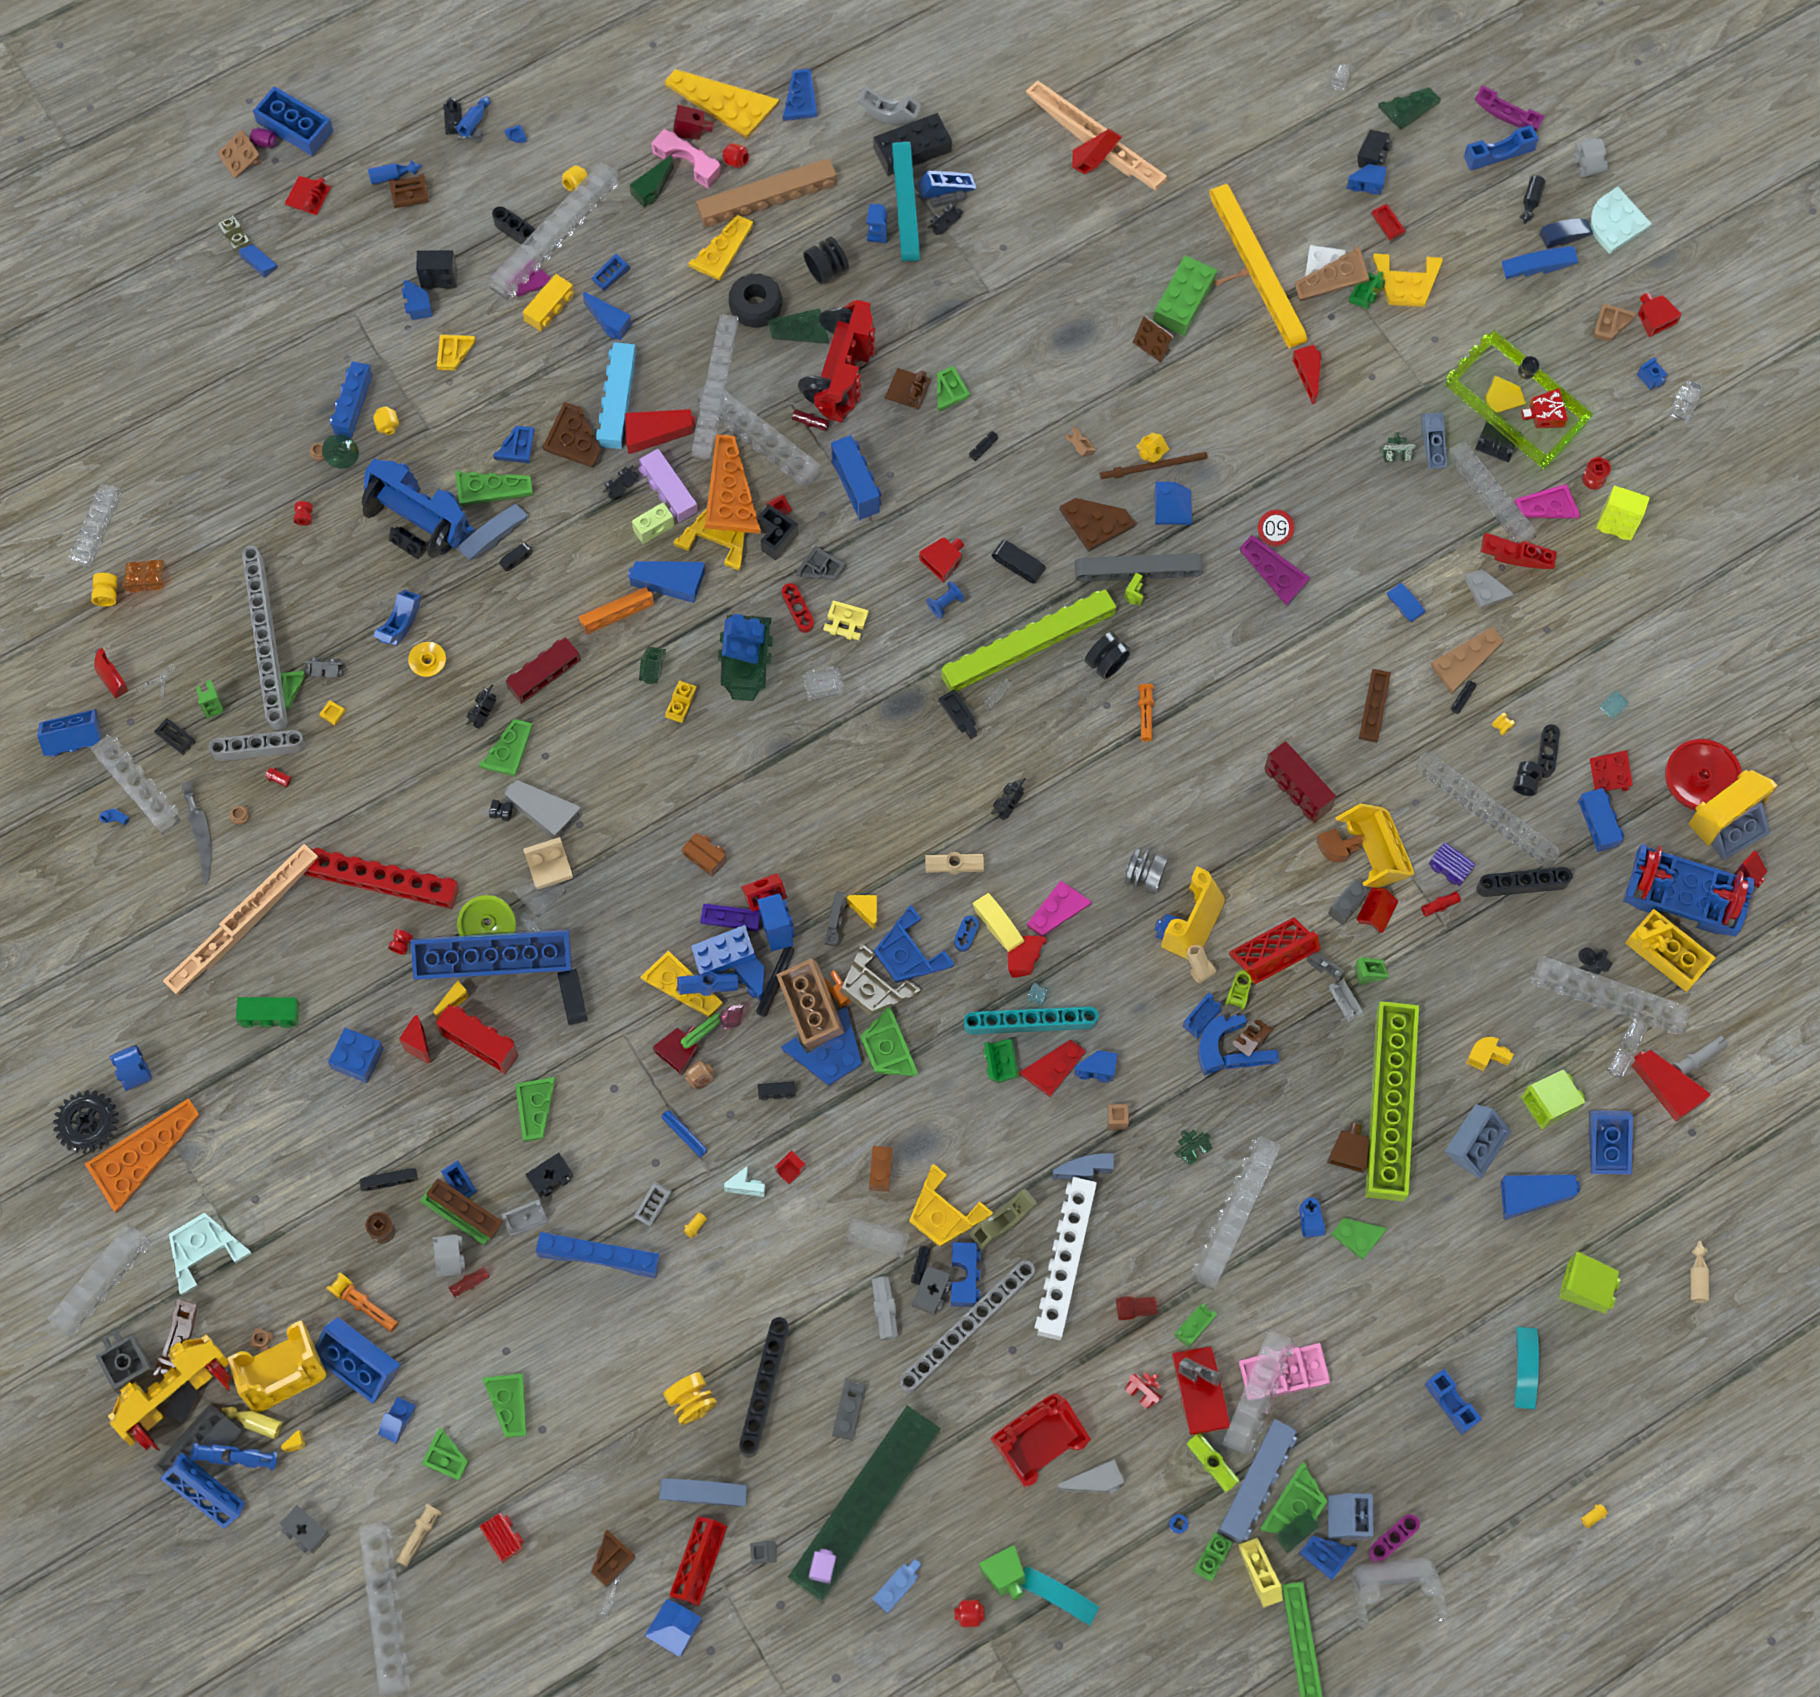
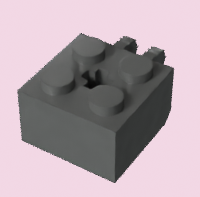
[96,1329,154,1394]

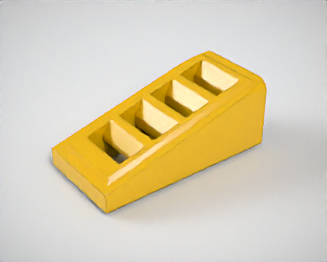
[433,981,469,1020]

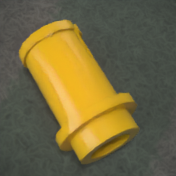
[683,1212,707,1238]
[1580,1504,1608,1529]

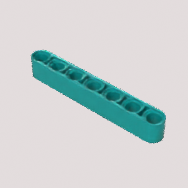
[892,141,920,262]
[963,1007,1099,1035]

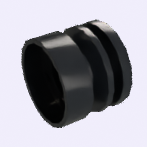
[803,236,849,284]

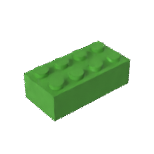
[1153,256,1217,336]

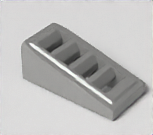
[634,1182,673,1227]

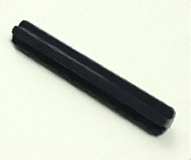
[756,947,795,1017]

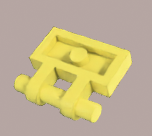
[824,600,869,641]

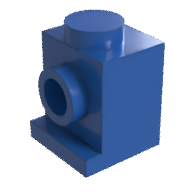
[1637,357,1668,390]

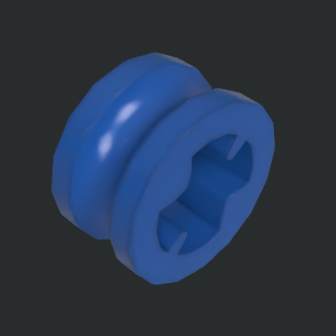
[1169,1514,1188,1534]

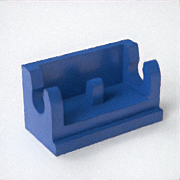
[1182,993,1222,1039]

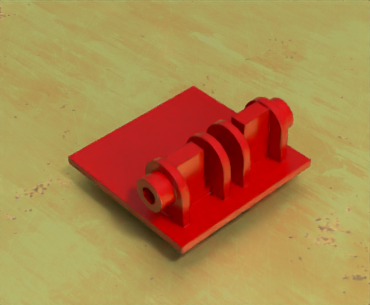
[284,175,331,215]
[1590,750,1633,792]

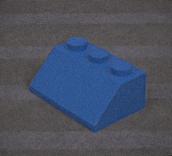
[37,709,101,757]

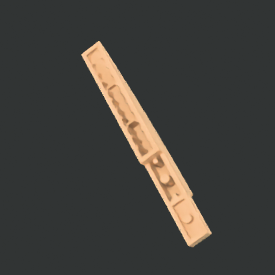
[1026,81,1167,191]
[163,844,318,996]

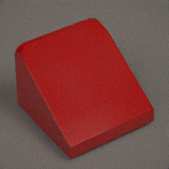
[765,495,792,515]

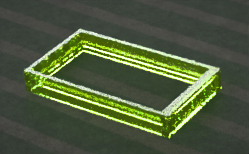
[1444,330,1593,469]

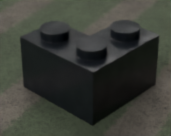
[757,504,798,560]

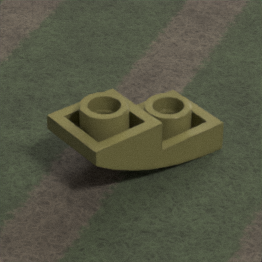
[218,216,251,253]

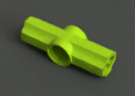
[1186,1433,1240,1493]

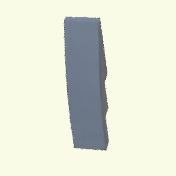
[458,504,528,561]
[659,1478,747,1507]

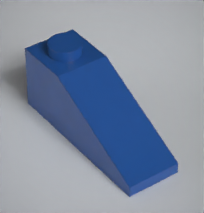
[917,171,976,198]
[583,292,632,341]

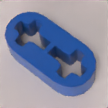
[954,915,979,952]

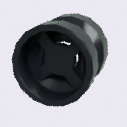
[1518,356,1540,379]
[489,799,513,822]

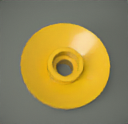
[408,642,446,677]

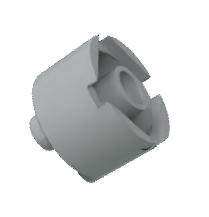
[1574,137,1608,178]
[432,1234,465,1277]

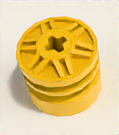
[663,1372,717,1425]

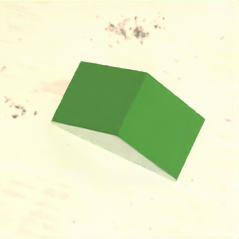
[1354,957,1389,985]

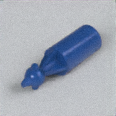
[456,96,491,137]
[368,161,422,185]

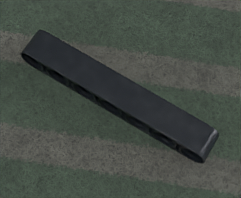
[739,1317,789,1458]

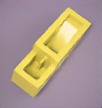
[973,893,1024,952]

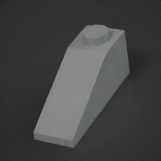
[1057,1460,1124,1495]

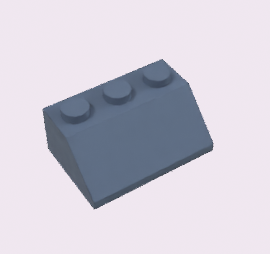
[1711,801,1770,860]
[1445,1104,1512,1179]

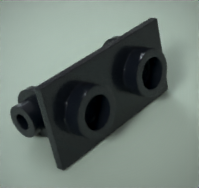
[443,97,462,135]
[927,202,963,235]
[602,465,639,500]
[389,526,427,559]

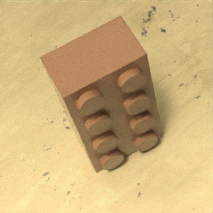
[776,959,845,1049]

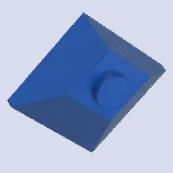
[1154,482,1192,525]
[645,1599,702,1657]

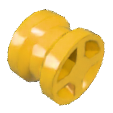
[1492,712,1516,736]

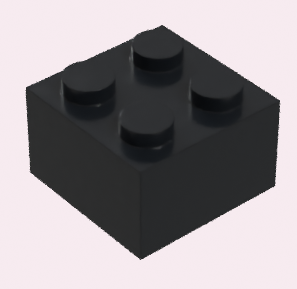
[416,250,458,289]

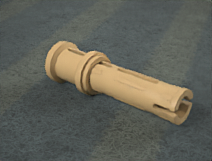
[396,1503,442,1567]

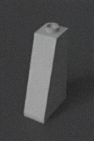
[504,780,582,839]

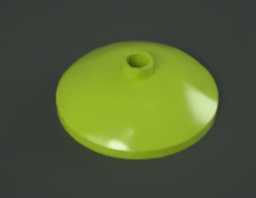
[457,895,516,936]

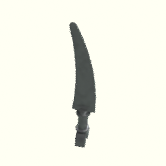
[182,781,211,885]

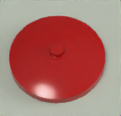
[1665,739,1742,811]

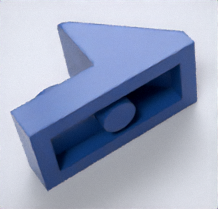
[378,1397,416,1444]

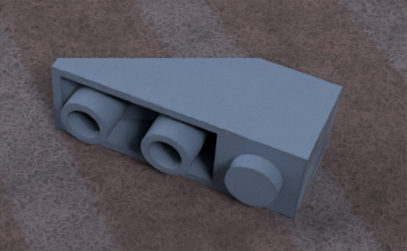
[1421,412,1447,469]

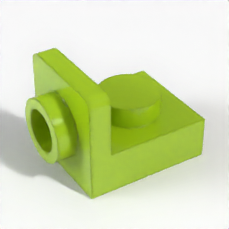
[1124,573,1144,606]

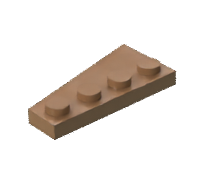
[1431,627,1504,694]

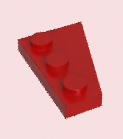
[1019,1039,1086,1098]

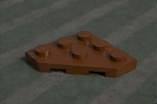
[543,402,601,468]
[1059,498,1136,552]

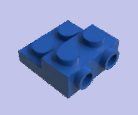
[722,614,765,664]

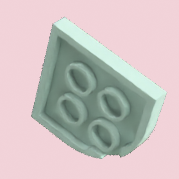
[1590,187,1652,254]

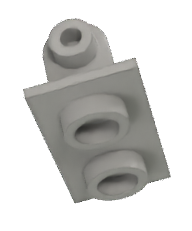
[1329,979,1363,1022]

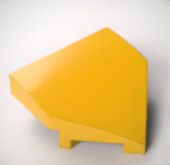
[1484,376,1526,415]

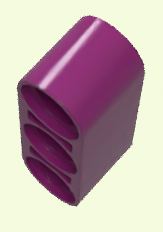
[1368,1514,1420,1563]

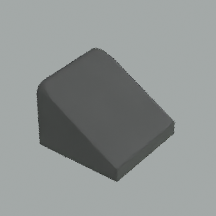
[750,1540,777,1565]

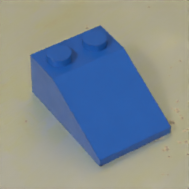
[1589,1111,1633,1174]

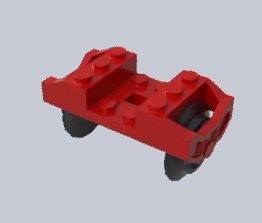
[798,300,876,423]

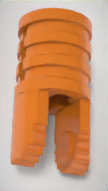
[824,970,852,1008]

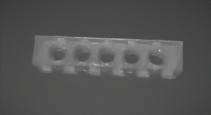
[90,735,181,835]

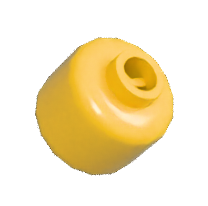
[562,165,588,192]
[373,407,399,435]

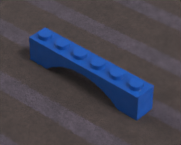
[536,1232,660,1278]

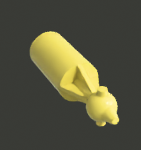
[221,1406,282,1440]

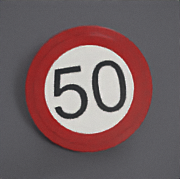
[1257,509,1294,546]

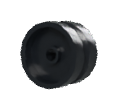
[1084,631,1132,680]

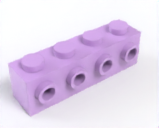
[639,449,698,523]

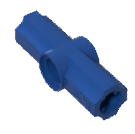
[677,971,738,996]

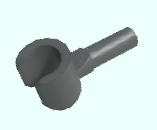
[458,128,484,143]

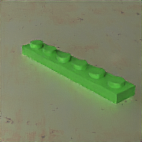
[1281,1582,1322,1697]

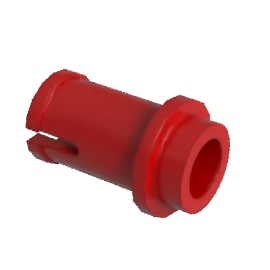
[265,767,292,788]

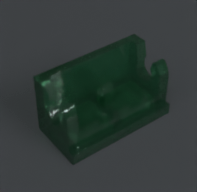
[1274,1508,1320,1553]

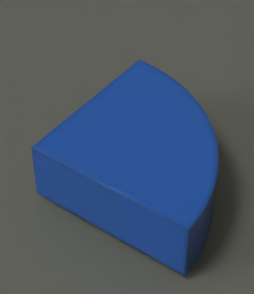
[504,124,527,143]

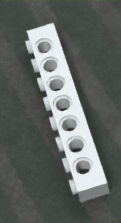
[1035,1177,1097,1341]

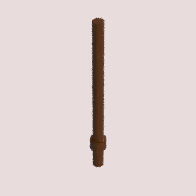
[1100,452,1207,480]

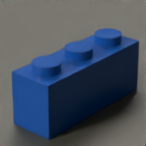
[1578,788,1624,852]

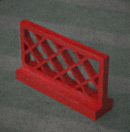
[1229,917,1321,985]

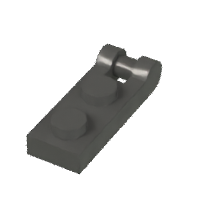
[832,1379,865,1440]

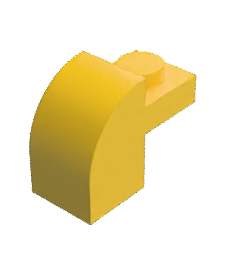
[1465,1037,1514,1071]

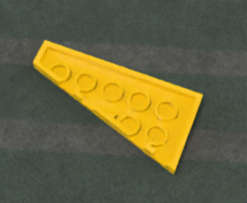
[665,69,779,139]

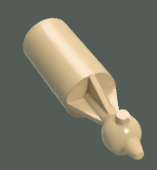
[1691,1241,1709,1303]

